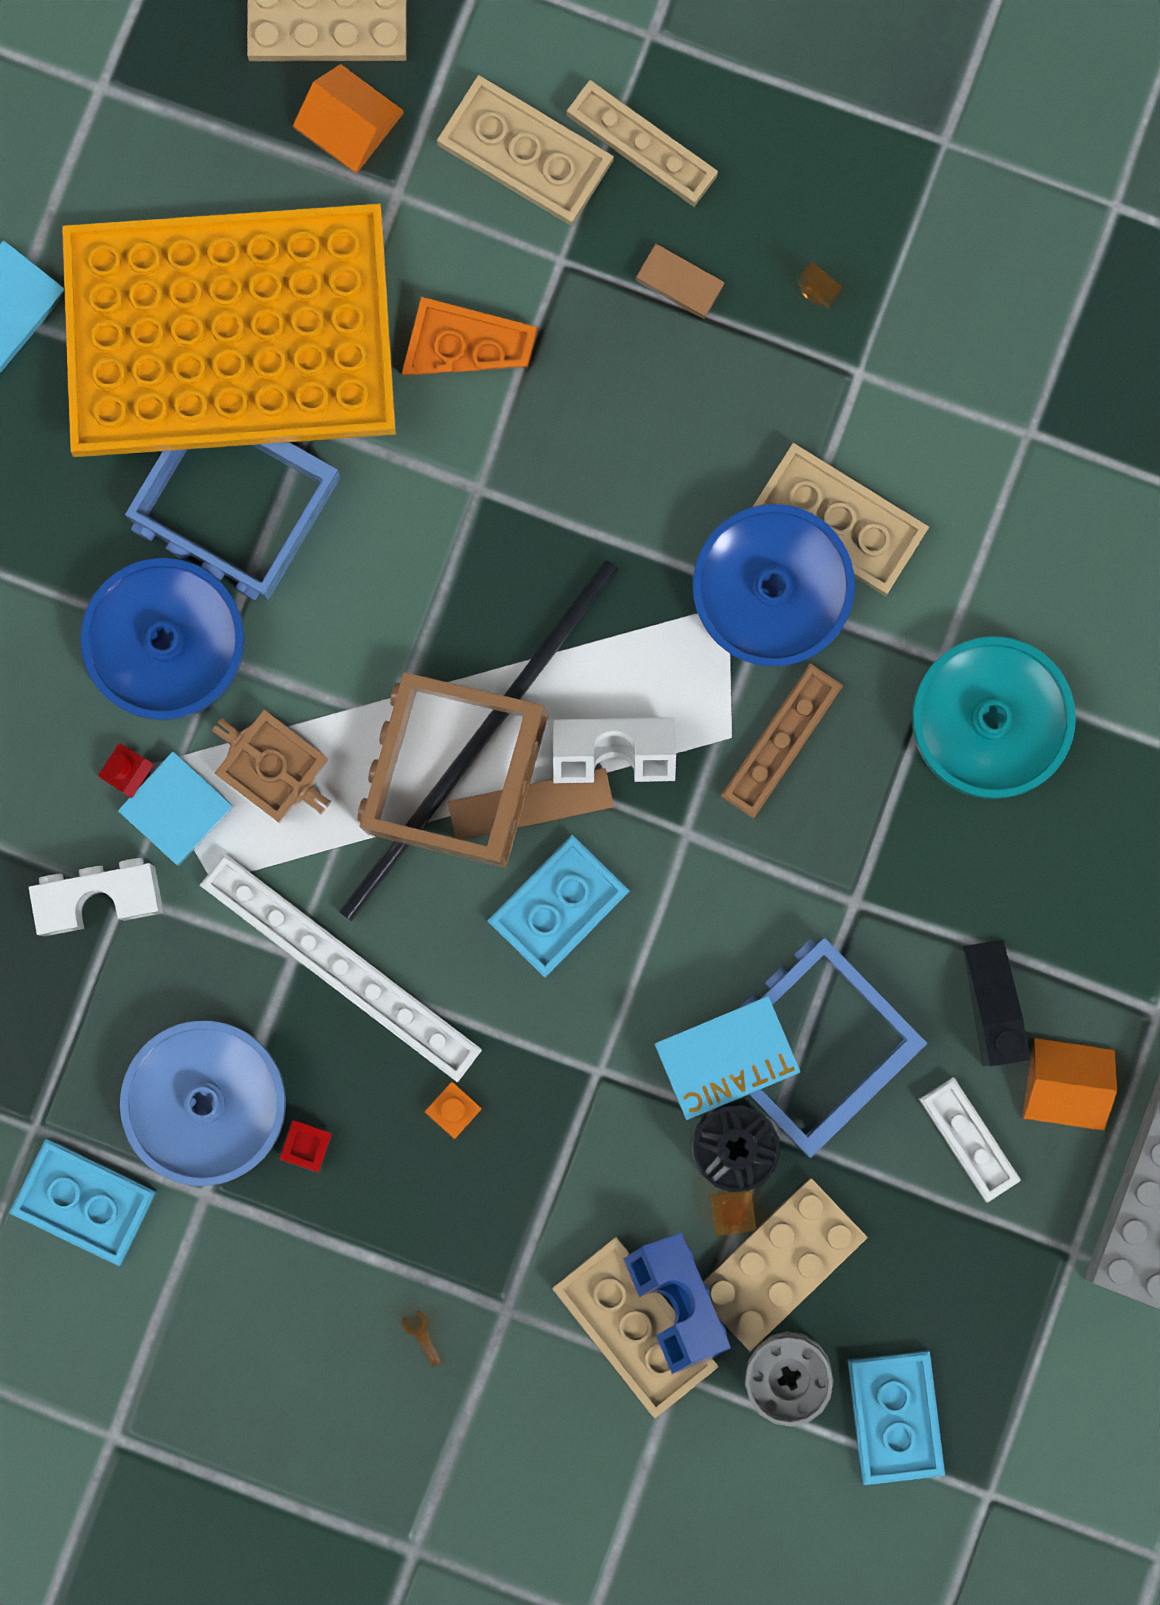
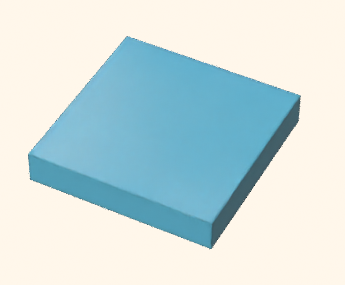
[118,752,234,866]

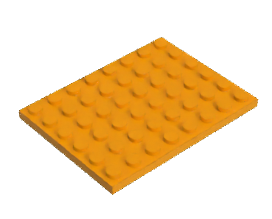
[62,204,396,457]

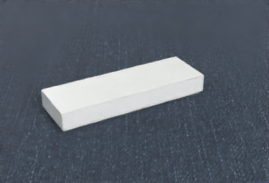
[919,1077,1021,1203]

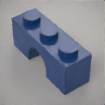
[623,1233,731,1374]

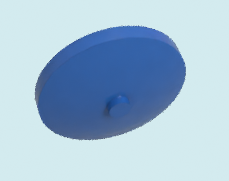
[693,504,855,666]
[81,558,245,721]

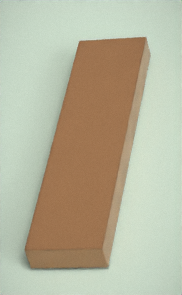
[720,663,843,819]
[448,768,614,840]

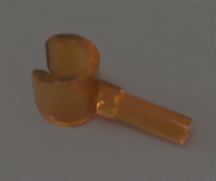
[402,1311,441,1367]

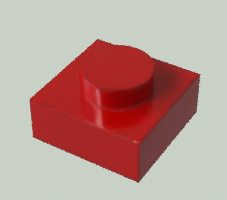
[97,743,154,798]
[280,1120,333,1172]

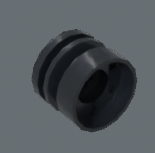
[690,1104,780,1192]

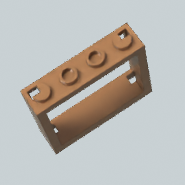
[357,672,549,869]

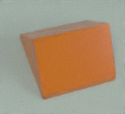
[293,64,404,174]
[1022,1038,1117,1131]

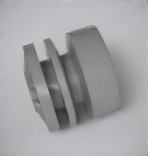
[745,1331,833,1427]

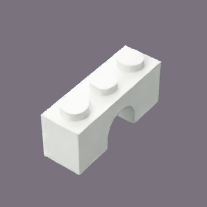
[552,717,676,783]
[29,858,164,937]

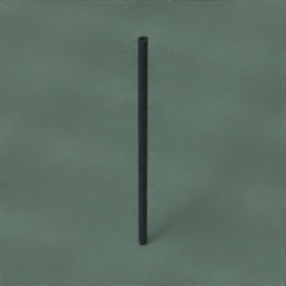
[339,560,619,922]

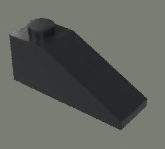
[963,940,1030,1066]

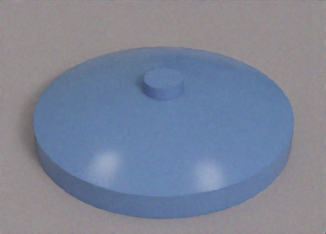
[120,1021,286,1186]

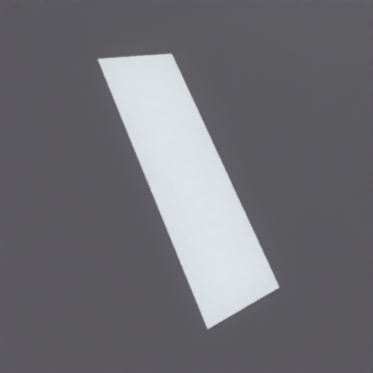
[149,613,732,874]

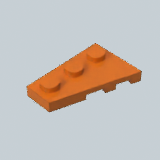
[402,297,538,376]

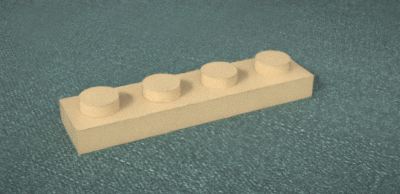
[566,80,718,207]

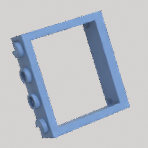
[125,442,341,601]
[739,937,928,1158]

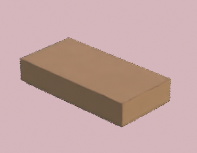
[636,244,725,320]

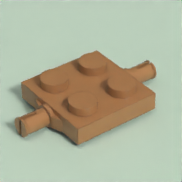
[212,710,331,823]

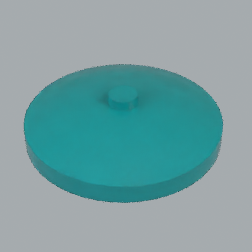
[912,637,1076,799]

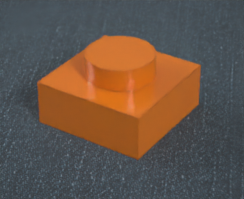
[425,1081,482,1139]

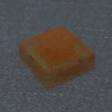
[798,262,842,309]
[709,1190,756,1236]

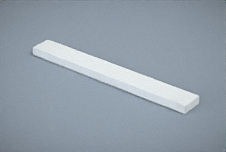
[200,853,482,1082]

